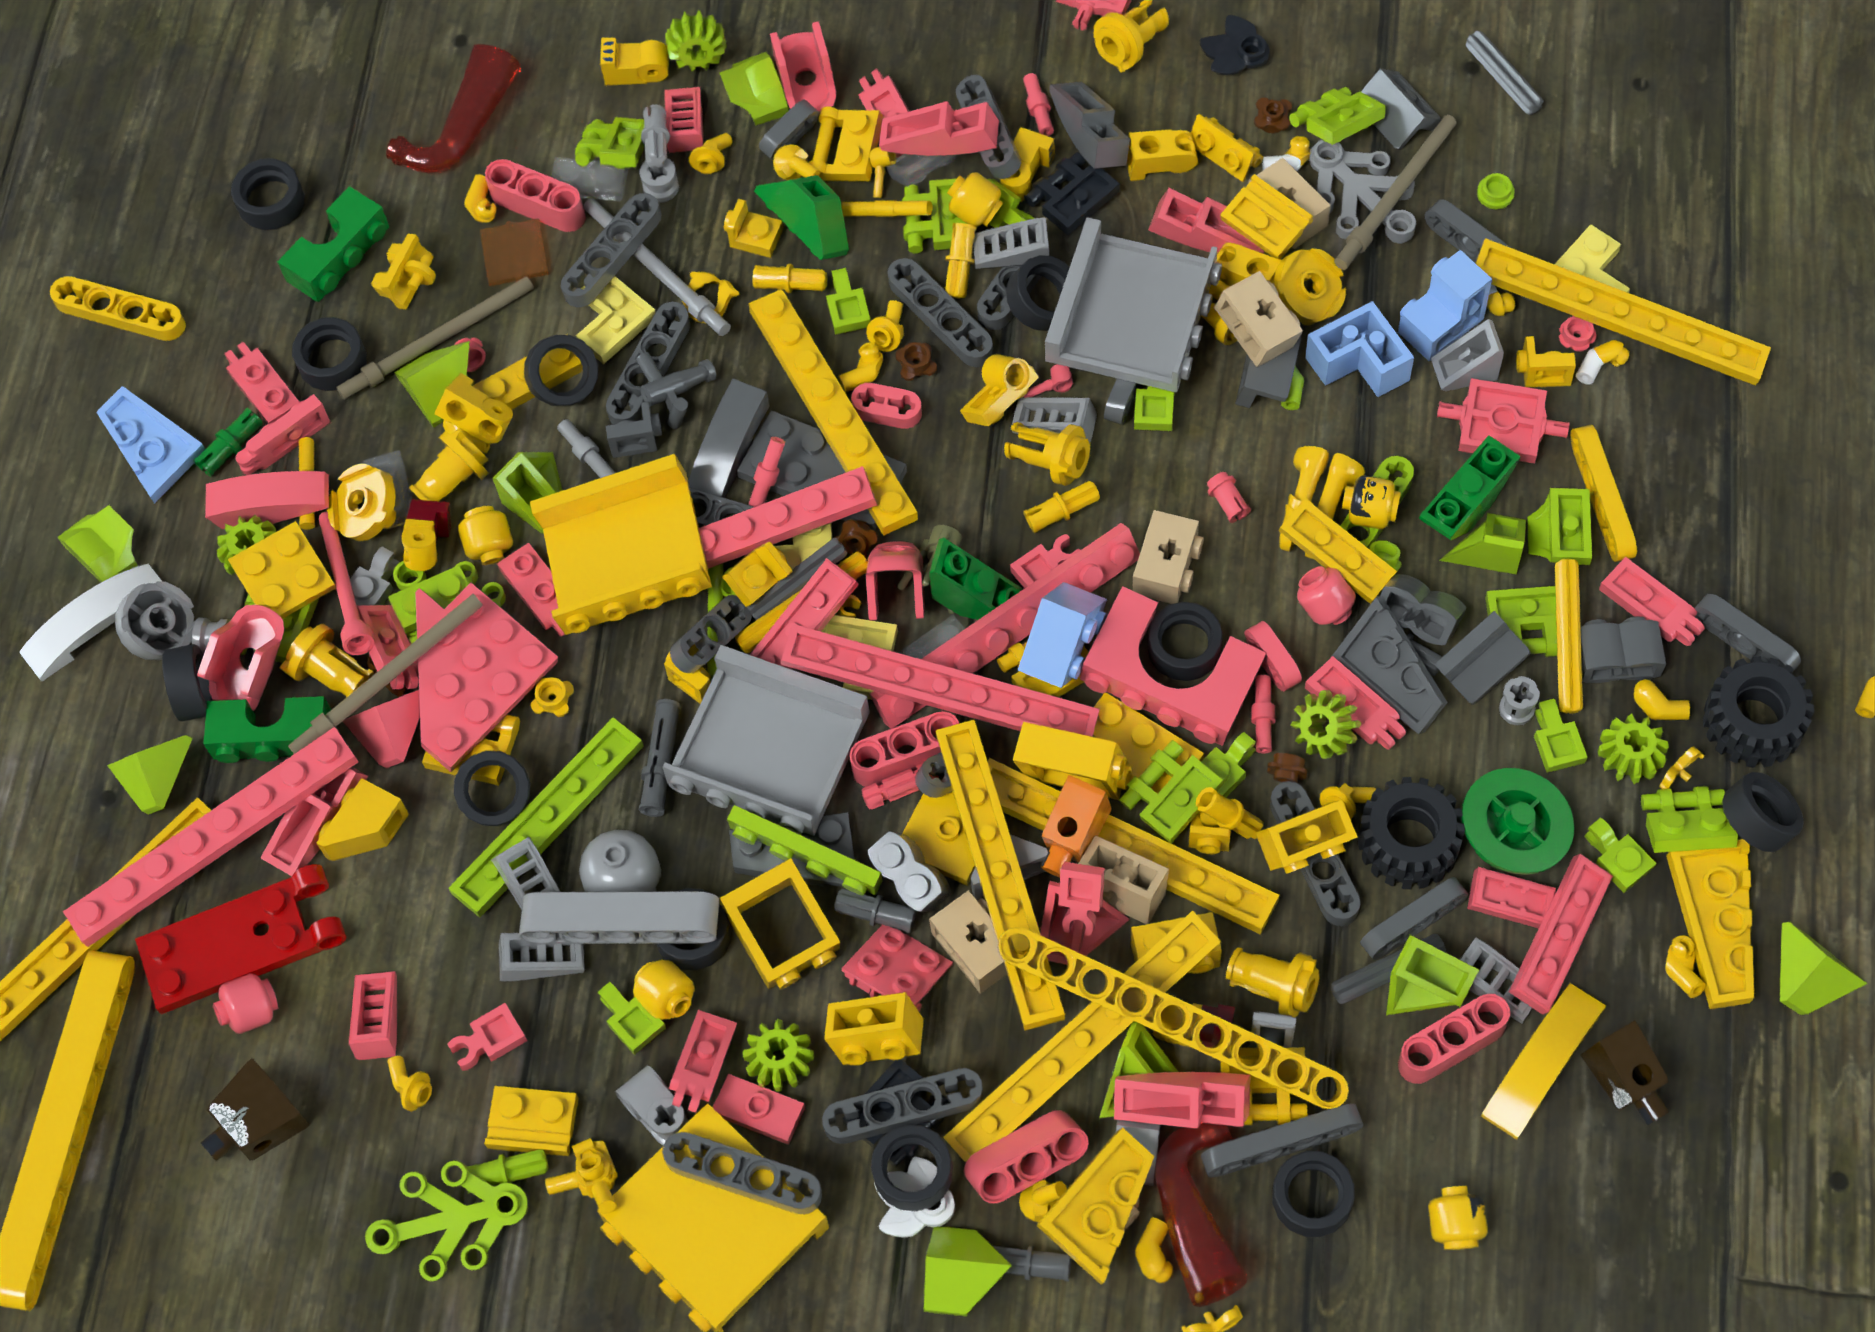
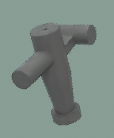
[636,352,716,429]

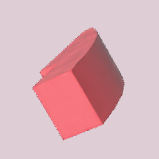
[879,101,999,156]
[1148,188,1264,254]
[205,471,329,530]
[261,767,368,876]
[1114,1072,1250,1128]

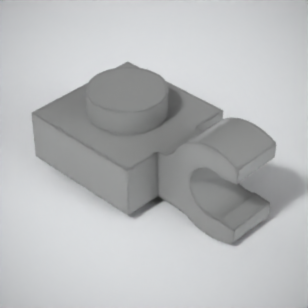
[338,547,400,606]

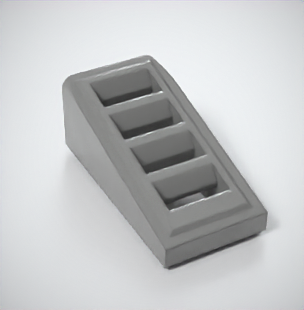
[973,217,1049,269]
[1012,397,1097,443]
[491,837,560,910]
[499,933,584,981]
[1460,938,1533,1024]
[1249,1012,1296,1048]

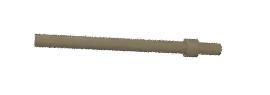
[1334,115,1456,270]
[336,276,534,400]
[288,594,483,754]

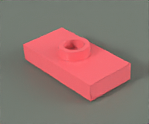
[1467,867,1556,928]
[713,1074,805,1145]

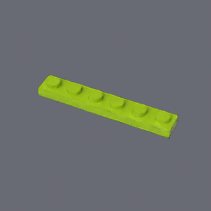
[448,718,644,918]

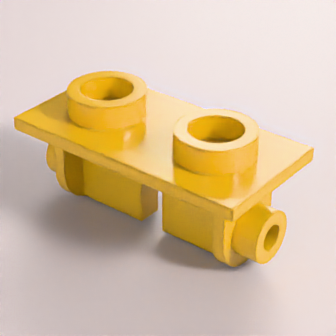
[1191,114,1263,182]

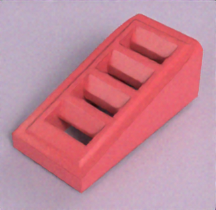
[665,87,704,153]
[349,971,397,1060]

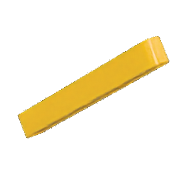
[998,927,1349,1109]
[0,950,135,1311]

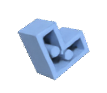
[1398,250,1492,361]
[1305,301,1414,397]
[1018,582,1108,688]

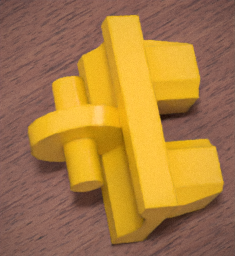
[371,234,436,309]

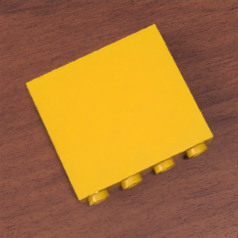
[597,1103,829,1332]

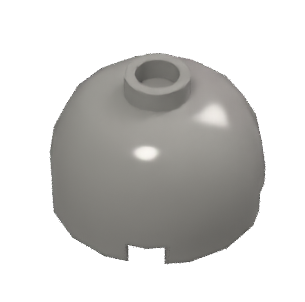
[115,581,196,660]
[579,829,661,892]

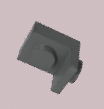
[606,401,662,458]

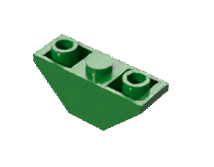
[754,175,849,260]
[1419,435,1520,540]
[929,538,1023,620]

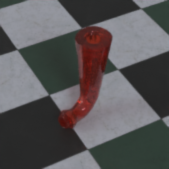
[386,44,521,174]
[1156,1122,1248,1307]

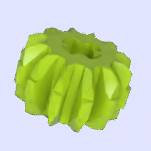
[665,10,726,72]
[216,514,276,575]
[1290,690,1362,759]
[1598,713,1669,785]
[743,1019,814,1092]

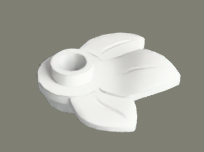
[875,1157,955,1238]

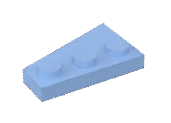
[97,386,205,504]

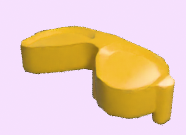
[1659,746,1705,789]
[1181,1305,1243,1332]

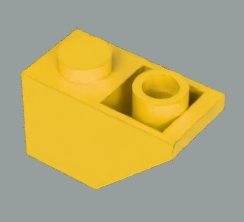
[317,778,409,861]

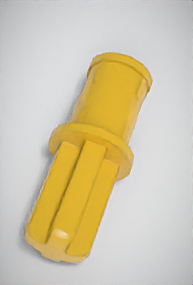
[945,223,976,298]
[752,264,828,293]
[1023,481,1100,533]
[1196,787,1263,839]

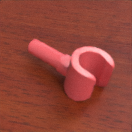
[1024,364,1073,397]

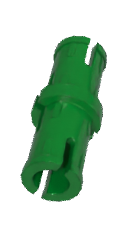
[193,408,264,477]

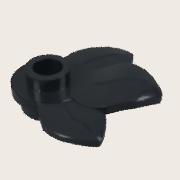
[1200,15,1270,75]

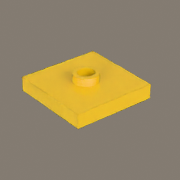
[902,792,975,885]

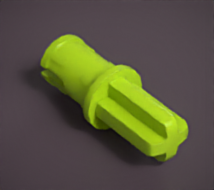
[466,1149,548,1194]

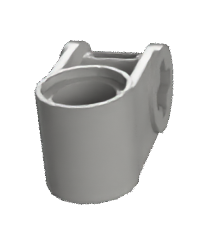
[615,1065,689,1146]

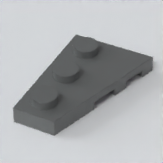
[729,812,855,891]

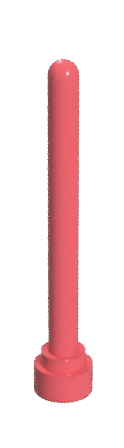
[319,511,374,655]

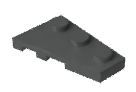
[1332,596,1448,734]

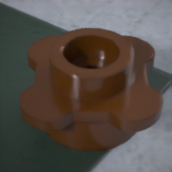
[1254,97,1292,133]
[896,342,937,381]
[834,519,878,558]
[1267,753,1307,783]

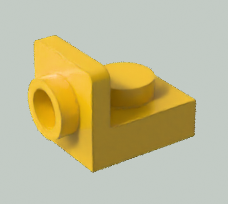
[724,199,784,258]
[1516,336,1576,387]
[722,542,792,607]
[664,644,711,704]
[1188,812,1231,854]

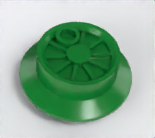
[1462,768,1574,875]

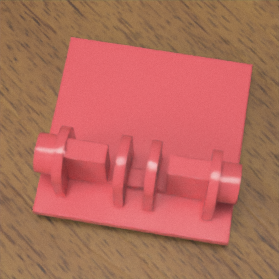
[841,925,953,1012]

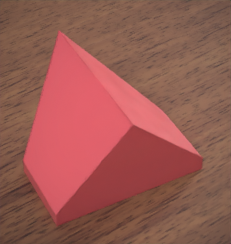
[342,690,420,768]
[1040,881,1130,965]

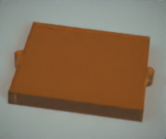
[480,218,549,286]

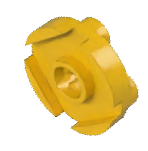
[1273,248,1346,326]
[327,464,396,541]

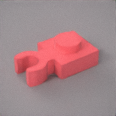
[1010,534,1080,588]
[1058,862,1105,936]
[447,1003,527,1071]

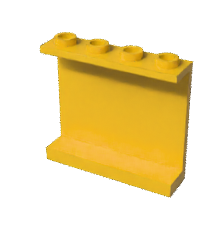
[530,454,712,635]

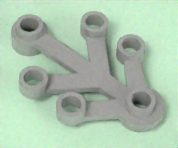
[1309,140,1416,244]

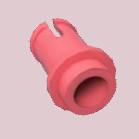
[1207,472,1251,523]

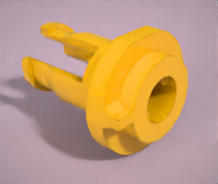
[1093,0,1169,73]
[1004,422,1090,486]
[409,429,489,501]
[280,624,374,697]
[1226,947,1319,1018]

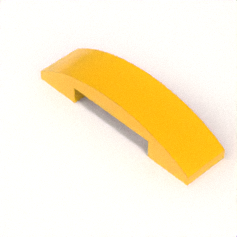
[1481,983,1606,1140]

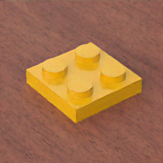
[228,521,336,619]

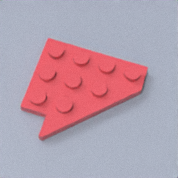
[415,583,558,772]

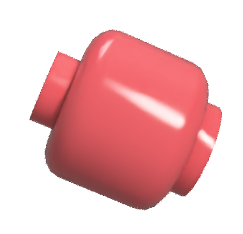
[1297,566,1356,625]
[213,974,278,1034]

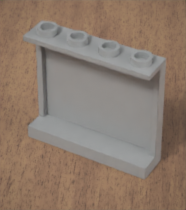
[1045,218,1222,393]
[662,645,870,836]

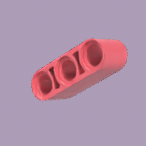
[485,159,586,232]
[849,711,959,787]
[1398,994,1510,1084]
[964,1110,1089,1204]

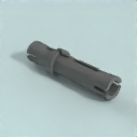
[639,699,681,817]

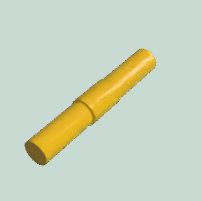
[841,200,933,217]
[299,437,315,530]

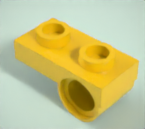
[960,354,1039,427]

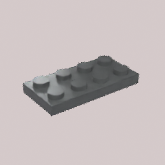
[737,410,907,531]

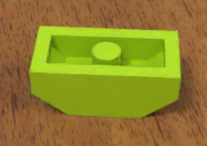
[719,52,789,126]
[1527,488,1592,565]
[58,505,138,582]

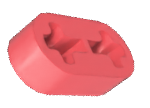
[851,383,922,429]
[1244,621,1302,692]

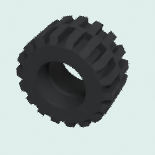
[1703,656,1814,768]
[1358,777,1465,890]

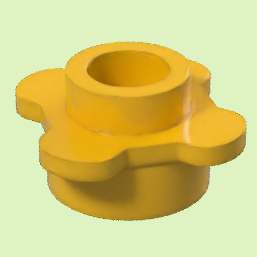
[531,677,574,717]

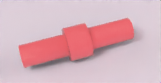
[1023,73,1054,136]
[748,437,785,507]
[1251,675,1275,754]

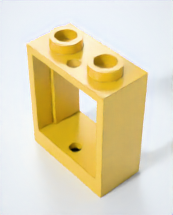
[1013,722,1132,800]
[720,858,840,990]

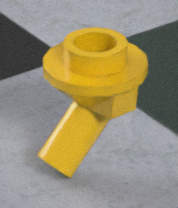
[689,133,732,174]
[773,144,820,180]
[866,300,904,352]
[1319,783,1376,820]
[387,1056,432,1112]
[1019,1180,1067,1222]

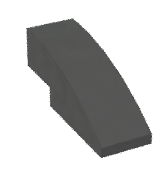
[1050,82,1130,169]
[688,379,770,498]

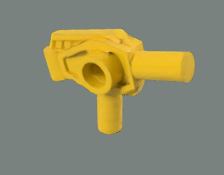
[545,1138,618,1214]

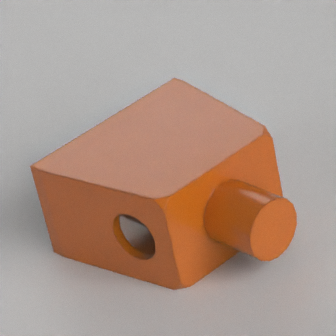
[1041,775,1112,877]

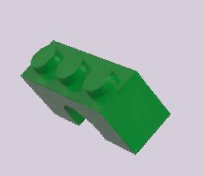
[277,186,389,303]
[203,696,331,763]

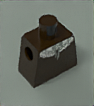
[1580,1020,1669,1125]
[200,1058,309,1162]

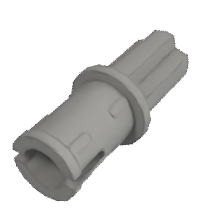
[641,105,670,168]

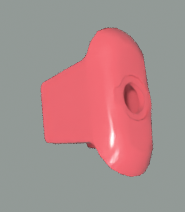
[770,21,836,112]
[866,541,925,621]
[197,605,284,711]

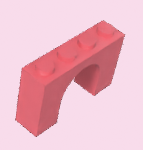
[1079,586,1266,746]

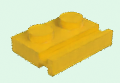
[1220,174,1313,260]
[484,1086,579,1156]

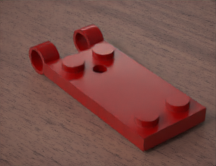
[135,864,347,1015]

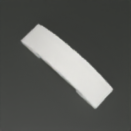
[20,564,162,682]

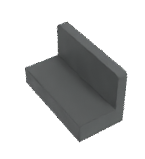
[1361,68,1442,149]
[1235,336,1301,408]
[1434,611,1531,705]

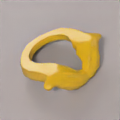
[682,272,739,324]

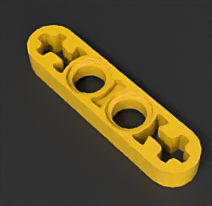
[50,276,186,341]
[1571,425,1637,562]

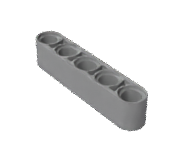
[519,892,719,944]

